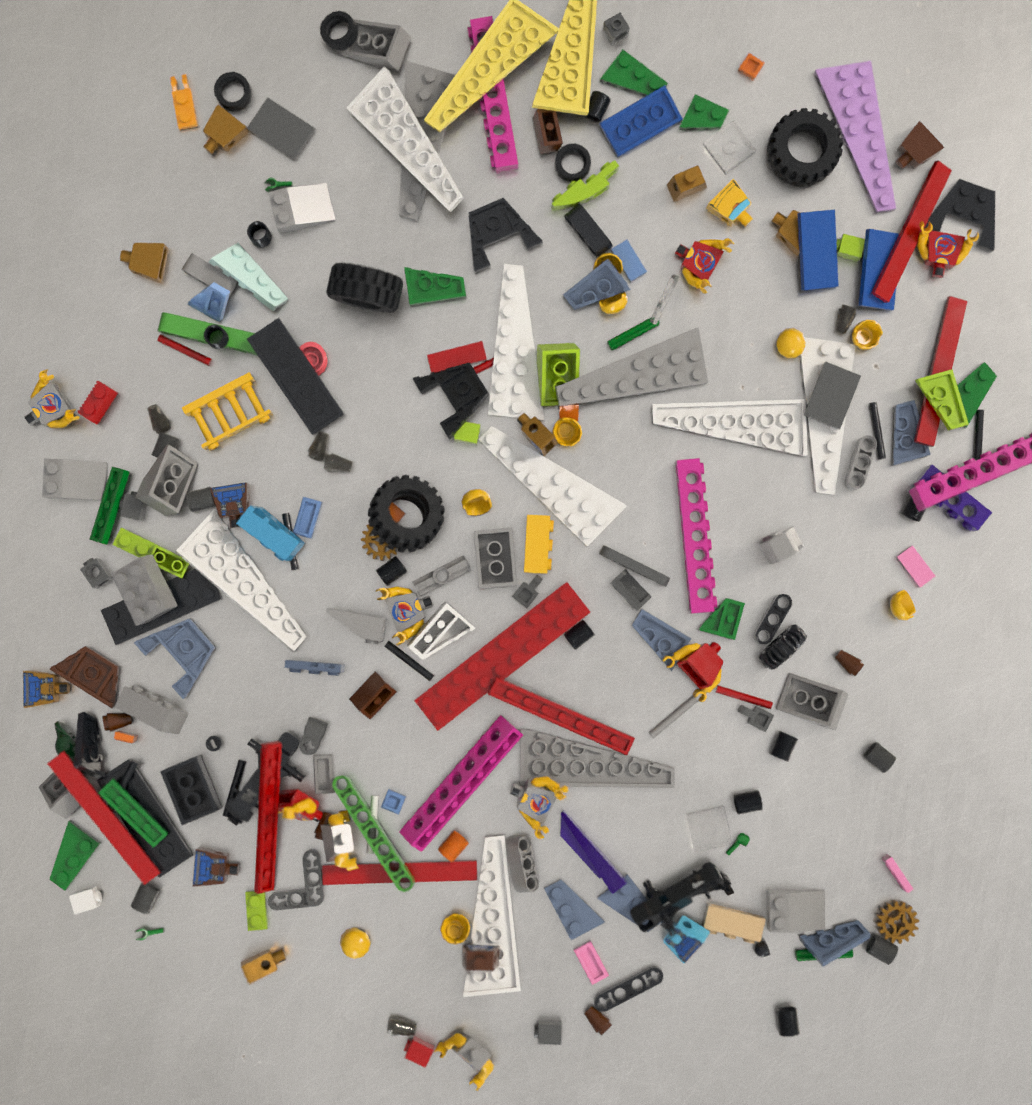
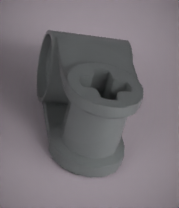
[300,717,328,755]

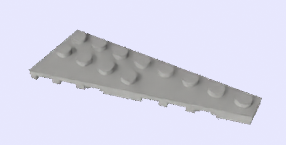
[399,61,455,222]
[555,328,708,407]
[520,729,675,788]

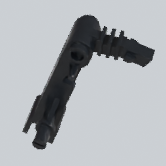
[225,732,305,826]
[630,862,735,937]

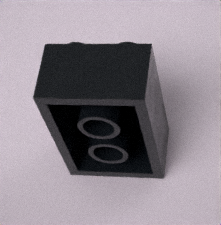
[160,755,222,825]

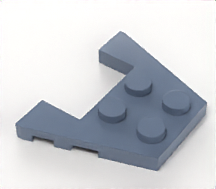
[134,618,216,699]

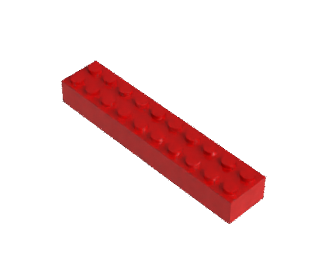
[414,582,590,731]

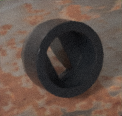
[206,736,221,752]
[755,940,771,957]

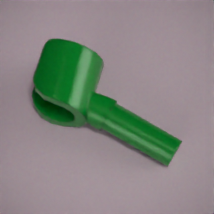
[264,178,292,192]
[726,833,750,856]
[134,928,163,940]

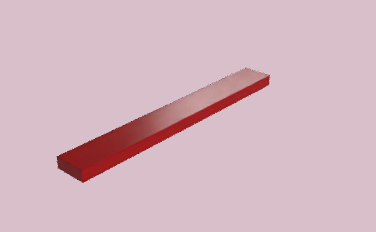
[871,160,952,303]
[914,296,968,447]
[487,676,635,756]
[254,741,282,894]
[47,751,161,885]
[322,860,477,885]

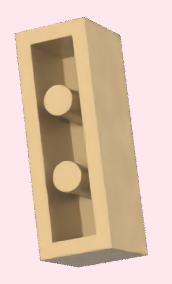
[702,903,766,944]

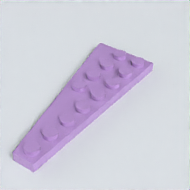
[815,61,896,213]

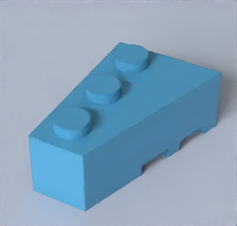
[236,505,305,561]

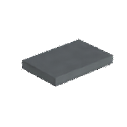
[247,97,315,161]
[804,362,861,429]

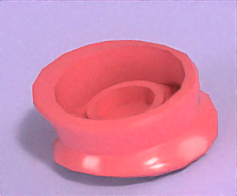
[300,342,327,375]

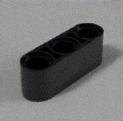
[564,204,613,258]
[753,594,792,644]

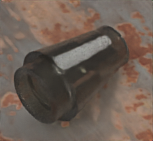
[835,304,857,334]
[147,404,171,434]
[308,431,329,461]
[323,453,352,472]
[387,1017,416,1036]

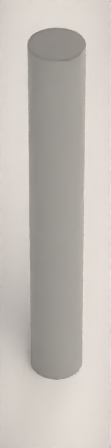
[649,696,698,738]

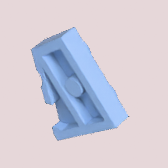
[188,282,230,322]

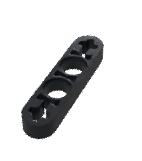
[594,966,663,1012]

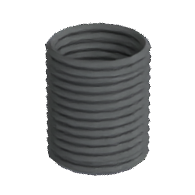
[151,432,179,458]
[186,486,216,512]
[864,742,896,773]
[131,883,160,914]
[866,934,898,965]

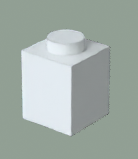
[69,886,102,915]

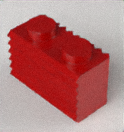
[77,381,118,425]

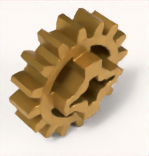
[361,524,397,561]
[876,900,919,944]

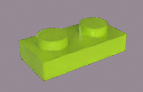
[245,890,268,931]

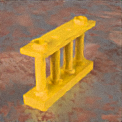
[181,372,273,451]

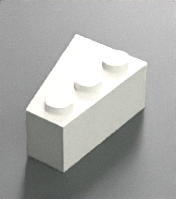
[407,602,476,660]

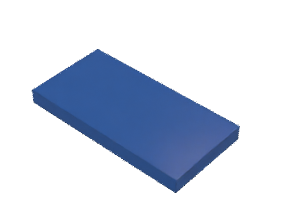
[599,85,683,157]
[798,209,839,290]
[858,229,899,311]

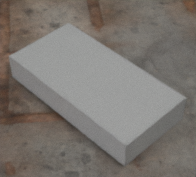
[313,754,335,794]

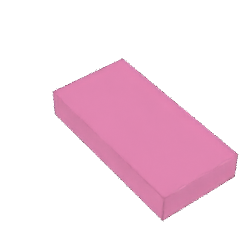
[896,545,935,588]
[882,854,913,893]
[573,940,609,985]

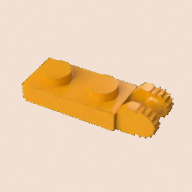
[170,74,198,130]

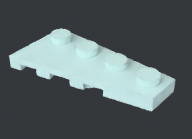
[209,243,288,311]

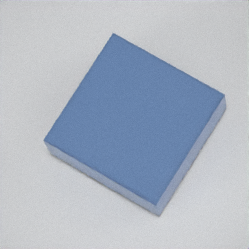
[381,789,406,815]

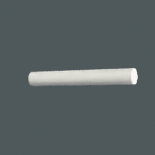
[366,795,379,854]

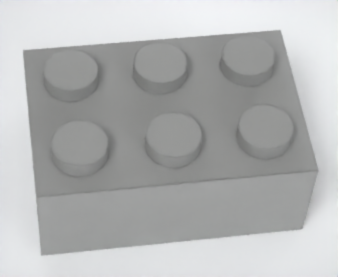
[474,527,517,589]
[111,554,178,626]

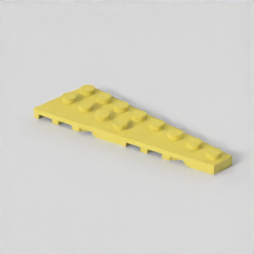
[424,0,558,132]
[532,0,597,116]

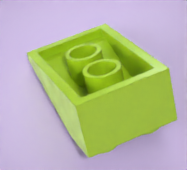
[537,343,580,406]

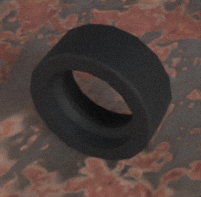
[320,11,358,51]
[214,72,252,111]
[555,143,591,182]

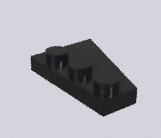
[74,712,106,780]

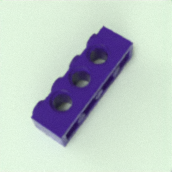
[914,464,993,531]

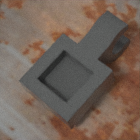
[512,575,543,608]
[738,705,774,732]

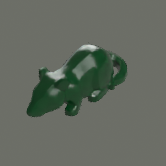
[54,721,87,774]

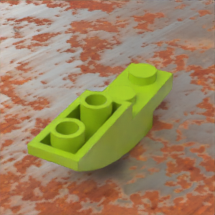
[551,160,619,211]
[112,527,189,578]

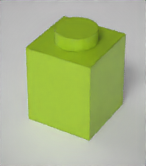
[837,234,865,262]
[454,422,481,445]

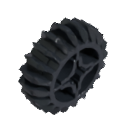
[759,625,807,670]

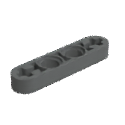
[599,545,670,587]

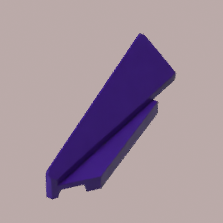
[560,810,627,894]

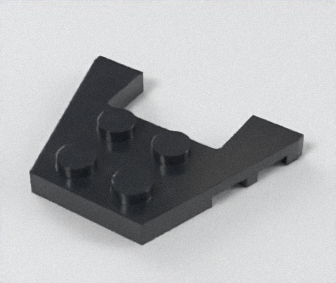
[925,179,995,252]
[469,198,543,273]
[412,362,489,439]

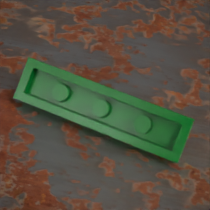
[89,467,130,545]
[98,778,168,848]

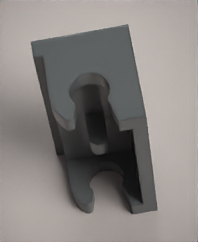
[610,569,652,611]

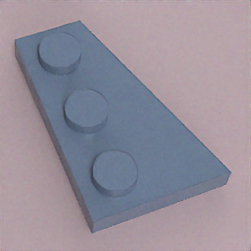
[563,259,631,310]
[892,400,931,466]
[632,609,691,672]
[284,660,345,676]
[597,874,661,932]
[544,879,605,940]
[799,920,871,967]

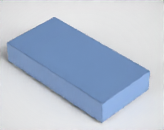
[611,240,647,282]
[293,497,322,539]

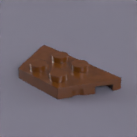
[50,646,119,709]

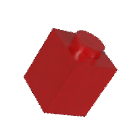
[403,1036,435,1068]

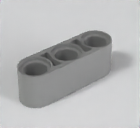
[181,253,238,296]
[845,435,877,490]
[506,836,539,893]

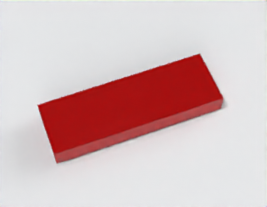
[427,341,487,373]

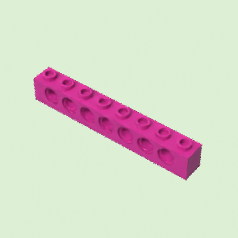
[467,16,518,173]
[909,433,1032,512]
[675,458,717,614]
[399,715,523,852]

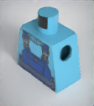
[660,916,710,964]

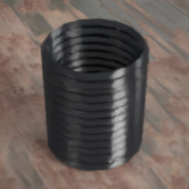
[584,91,611,122]
[247,221,272,248]
[204,324,229,349]
[902,495,926,522]
[376,556,407,586]
[564,619,595,650]
[770,731,798,762]
[734,790,763,815]
[776,1007,800,1037]

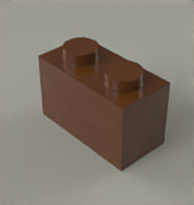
[532,109,563,154]
[349,671,397,720]

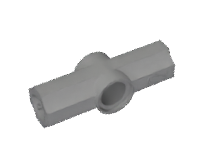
[412,555,471,596]

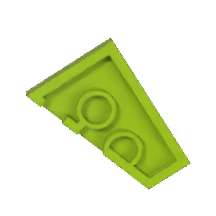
[915,369,969,431]

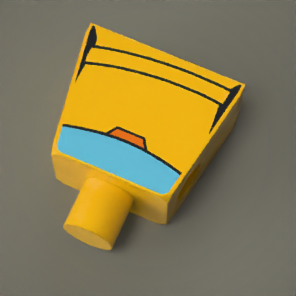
[706,179,753,227]

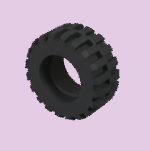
[767,108,843,186]
[326,262,403,313]
[368,475,445,552]

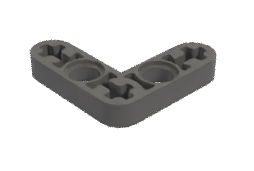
[268,849,325,910]

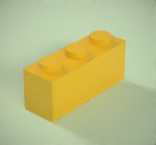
[524,515,554,574]

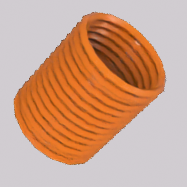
[438,830,469,862]

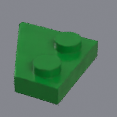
[679,94,729,130]
[699,598,745,640]

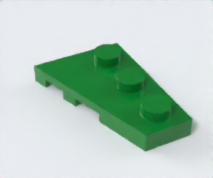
[600,49,668,96]
[404,267,466,306]
[957,362,997,428]
[49,820,101,891]

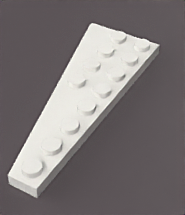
[347,66,464,212]
[488,264,544,421]
[800,337,855,495]
[652,399,808,456]
[478,426,627,546]
[176,510,306,652]
[463,835,521,997]

